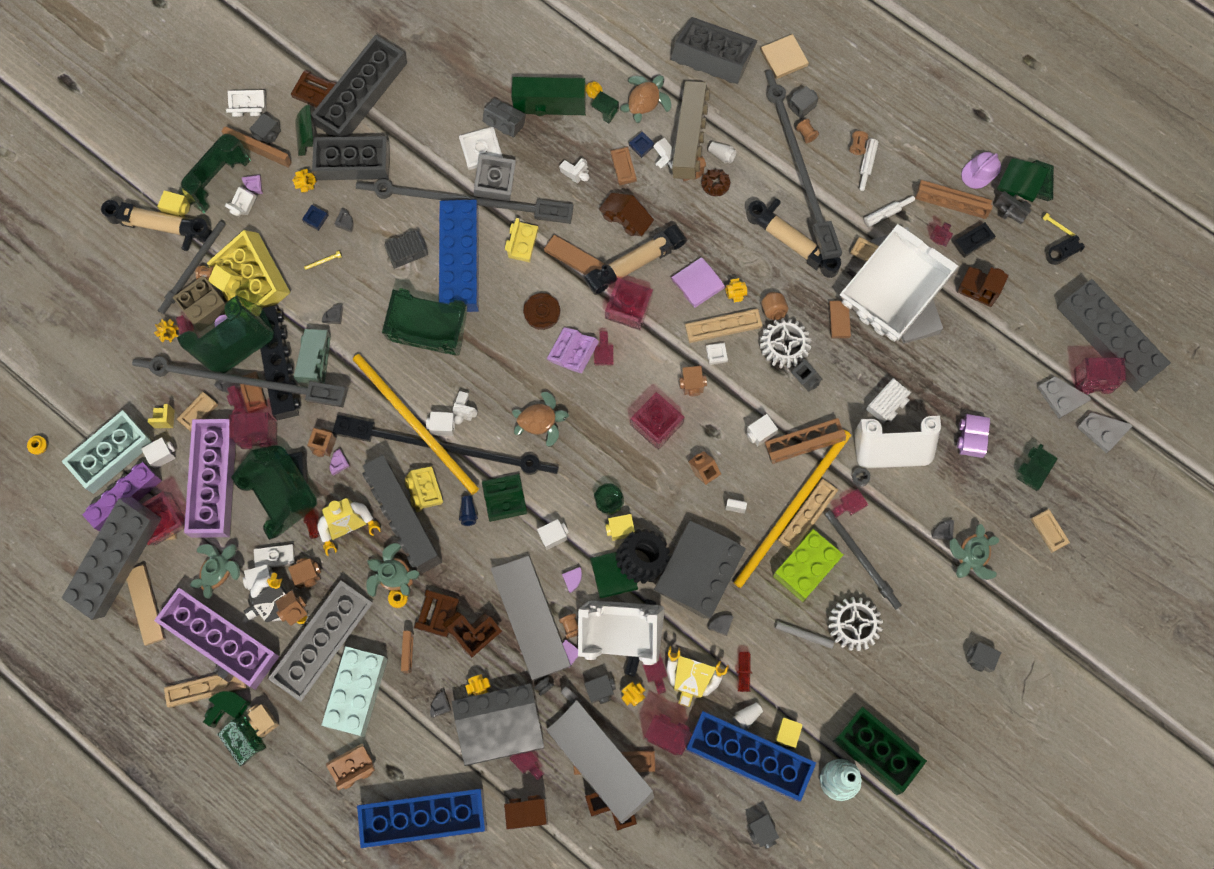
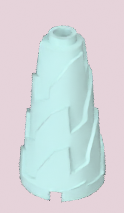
[820,759,862,801]

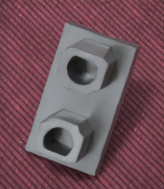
[994,191,1031,224]

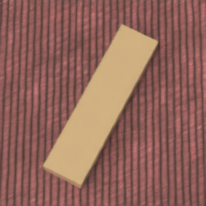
[685,309,763,343]
[778,479,838,552]
[126,565,165,646]
[164,674,247,708]

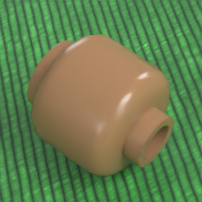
[761,292,788,320]

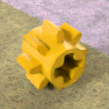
[292,169,316,193]
[726,278,747,303]
[154,319,179,343]
[465,674,491,696]
[621,681,645,707]

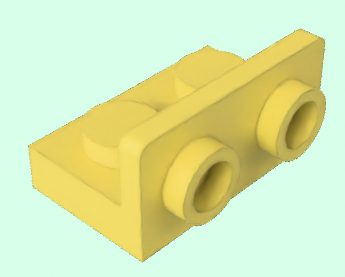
[505,218,539,262]
[405,467,443,512]

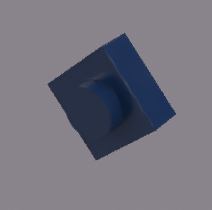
[629,131,655,158]
[302,205,328,231]

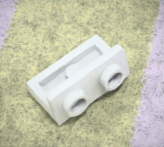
[226,90,266,117]

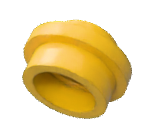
[586,82,603,99]
[27,436,47,455]
[388,590,408,608]

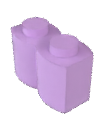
[957,414,990,458]

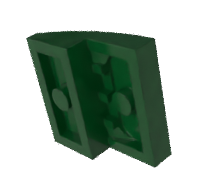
[295,105,313,156]
[997,158,1049,202]
[482,474,527,522]
[590,552,638,599]

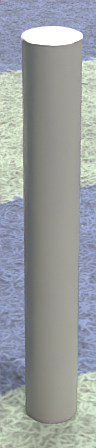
[775,621,835,649]

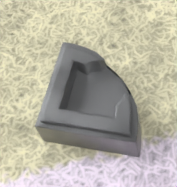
[334,209,353,233]
[322,304,343,324]
[214,373,241,393]
[932,520,954,540]
[708,615,733,636]
[214,665,234,682]
[561,686,581,704]
[430,691,451,718]

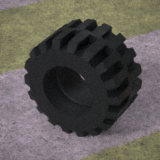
[616,529,670,584]

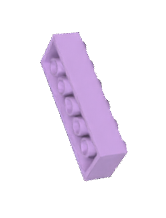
[184,419,237,538]
[154,588,279,690]

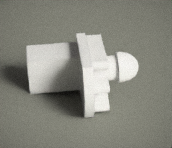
[653,137,675,169]
[559,158,589,183]
[452,391,478,424]

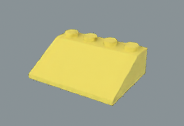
[207,230,290,321]

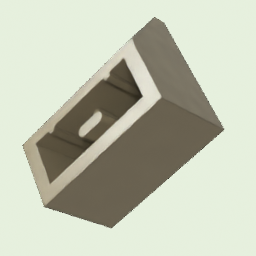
[173,275,230,332]

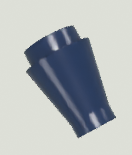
[459,496,478,526]

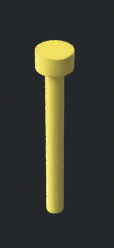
[1042,213,1076,236]
[304,251,342,270]

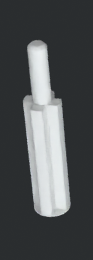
[859,139,879,191]
[864,196,915,227]

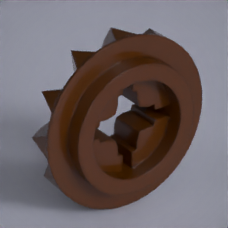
[701,168,731,197]

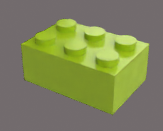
[773,529,844,602]

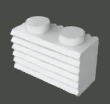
[866,378,911,424]

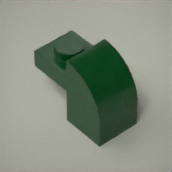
[203,691,251,728]

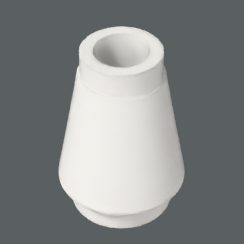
[708,142,736,164]
[732,702,763,730]

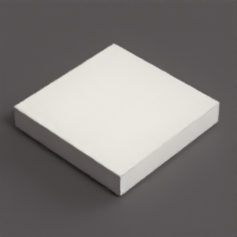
[459,127,503,170]

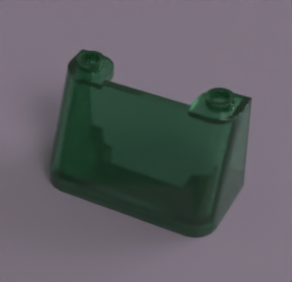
[178,134,251,213]
[382,288,468,356]
[177,295,274,374]
[231,445,317,540]

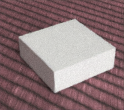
[706,343,728,365]
[725,499,747,513]

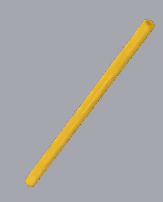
[353,354,479,495]
[733,430,852,589]

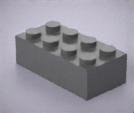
[312,136,390,180]

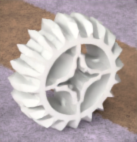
[760,318,811,369]
[828,597,883,651]

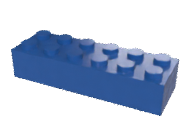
[439,200,479,313]
[686,711,816,802]
[357,789,487,848]

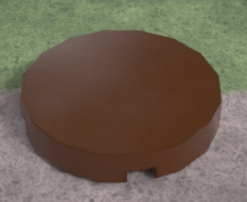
[523,293,561,330]

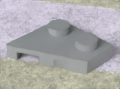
[1037,376,1091,419]
[1077,412,1132,453]

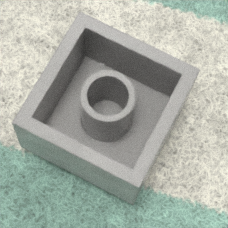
[474,154,516,202]

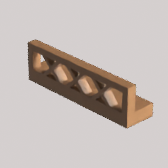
[915,180,993,219]
[765,418,846,464]

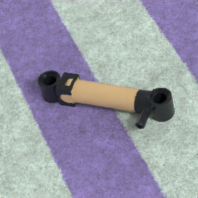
[747,199,841,278]
[101,200,212,251]
[584,224,687,295]

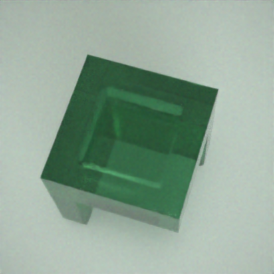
[591,91,619,124]

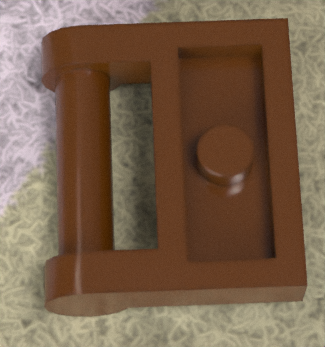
[291,70,337,108]
[414,590,460,638]

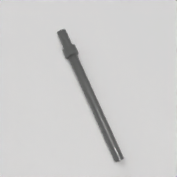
[157,221,225,315]
[824,510,902,610]

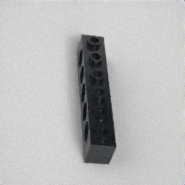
[253,305,301,421]

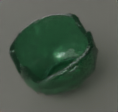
[594,483,624,515]

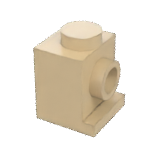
[248,704,279,738]

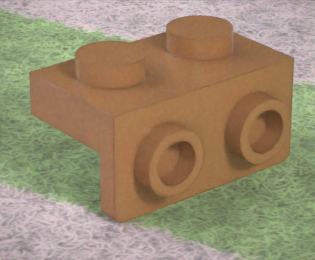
[326,743,375,790]

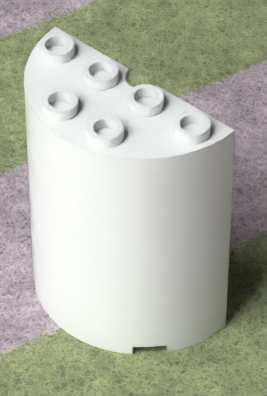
[840,224,959,342]

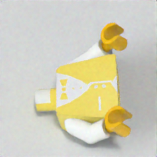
[317,498,381,556]
[666,646,729,707]

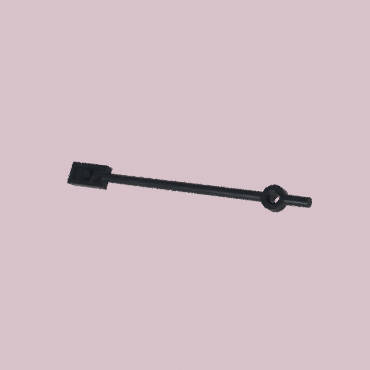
[332,415,559,475]

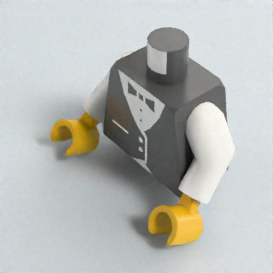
[243,572,307,624]

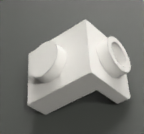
[225,187,257,216]

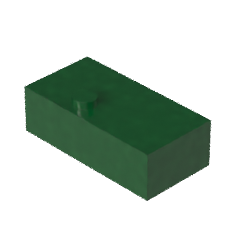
[511,77,586,116]
[833,706,927,796]

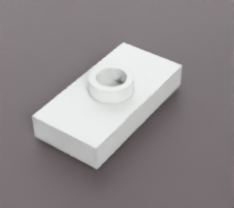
[254,544,295,568]

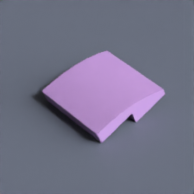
[671,257,725,308]
[547,327,599,374]

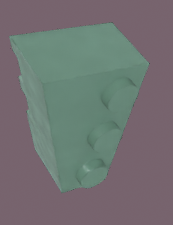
[294,329,331,387]

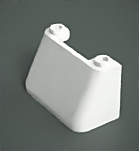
[854,416,941,469]
[578,601,664,665]

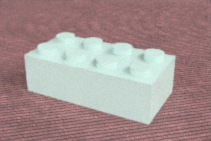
[62,410,152,494]
[321,646,388,737]

